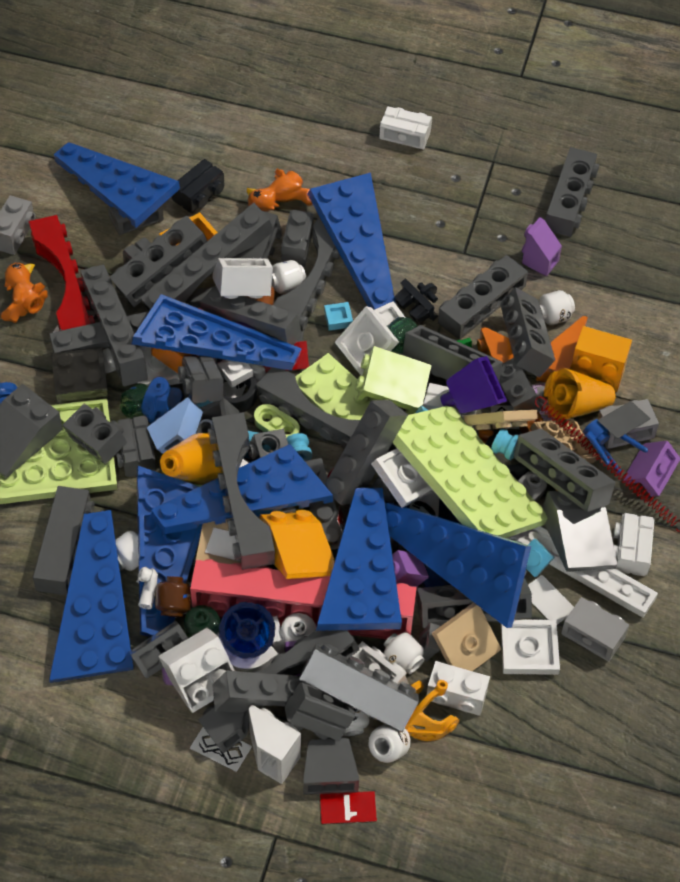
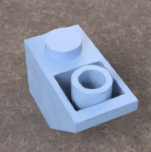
[147,397,203,454]

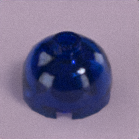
[219,602,276,659]

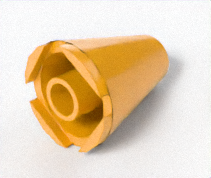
[544,368,616,420]
[160,433,221,485]

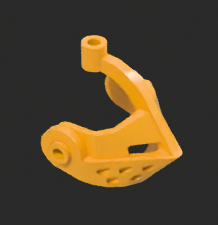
[405,680,459,741]

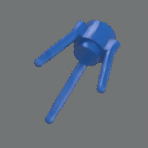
[583,419,648,475]

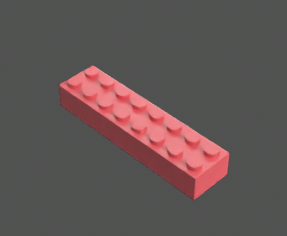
[190,559,417,640]

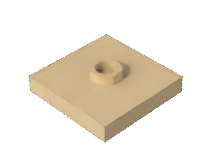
[432,602,502,671]

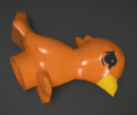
[247,168,312,212]
[1,263,48,323]

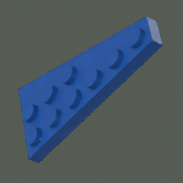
[54,142,180,228]
[307,173,396,310]
[132,294,302,370]
[151,444,333,534]
[136,466,203,637]
[316,488,402,631]
[385,503,531,628]
[49,510,134,683]

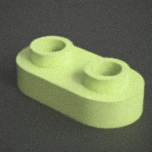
[254,404,300,438]

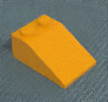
[260,510,335,579]

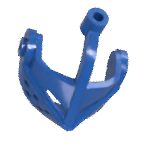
[142,377,192,425]

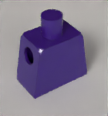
[440,356,507,414]

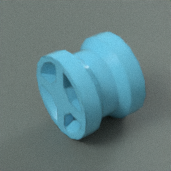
[491,428,518,460]
[287,433,312,461]

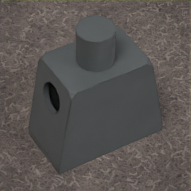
[303,737,359,795]

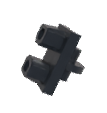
[394,278,438,325]

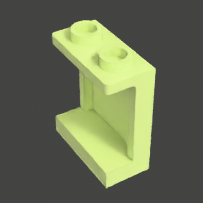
[355,346,431,415]

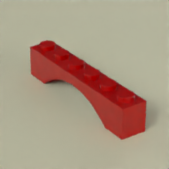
[29,215,95,331]

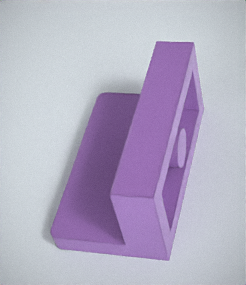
[623,441,680,497]

